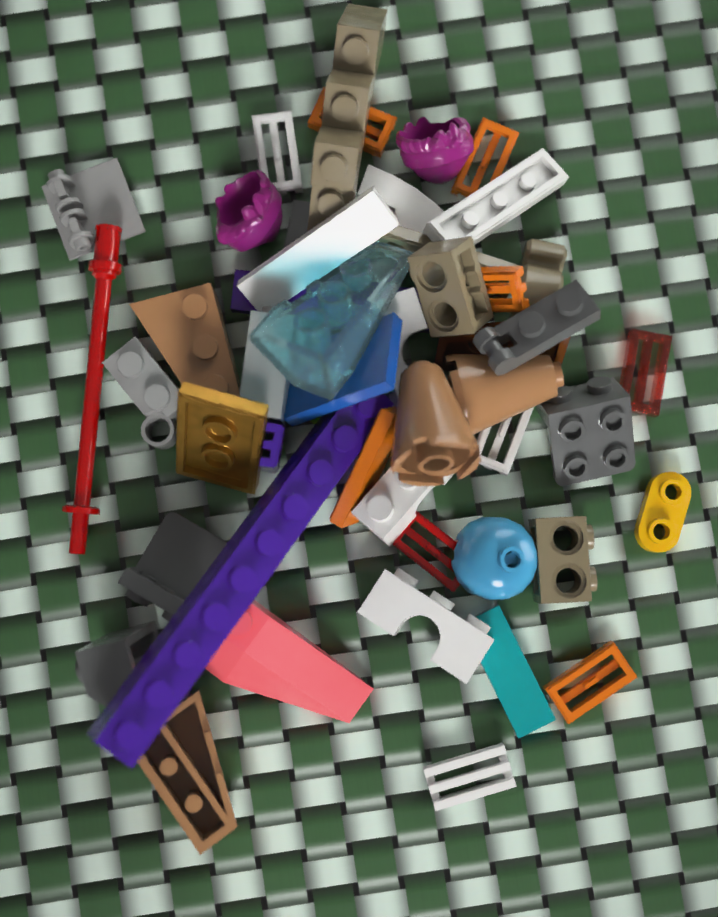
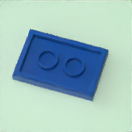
[284,312,402,427]

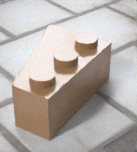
[129,283,241,397]
[138,689,237,855]

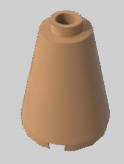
[444,354,564,435]
[390,360,481,486]

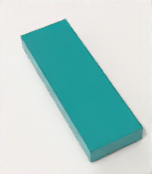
[474,605,556,738]

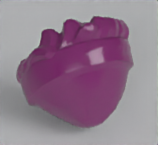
[396,117,474,184]
[215,170,283,252]

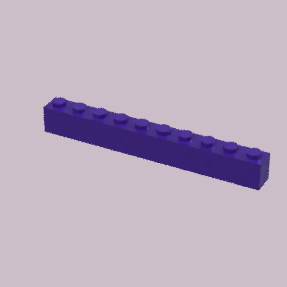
[86,394,394,769]

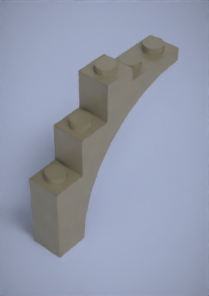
[307,3,388,265]

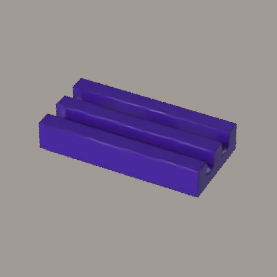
[259,422,285,474]

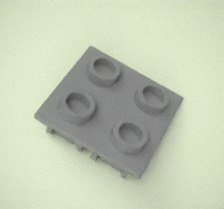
[41,158,146,261]

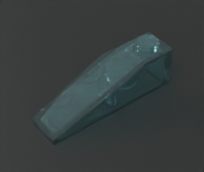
[249,241,414,401]

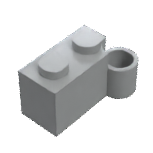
[102,337,179,450]

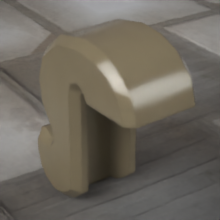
[508,238,567,319]

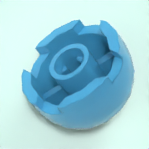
[451,517,538,600]

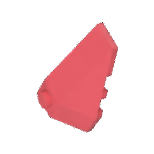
[205,600,374,723]

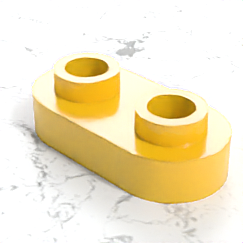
[634,472,691,552]

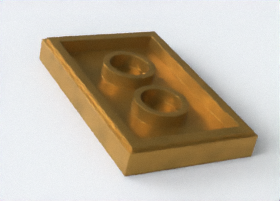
[176,381,269,495]

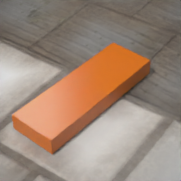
[330,407,397,528]

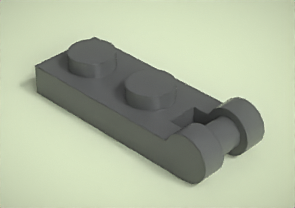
[473,280,601,376]

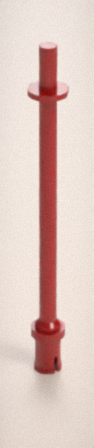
[62,224,122,554]

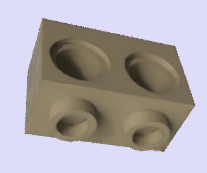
[407,236,494,337]
[529,516,597,604]

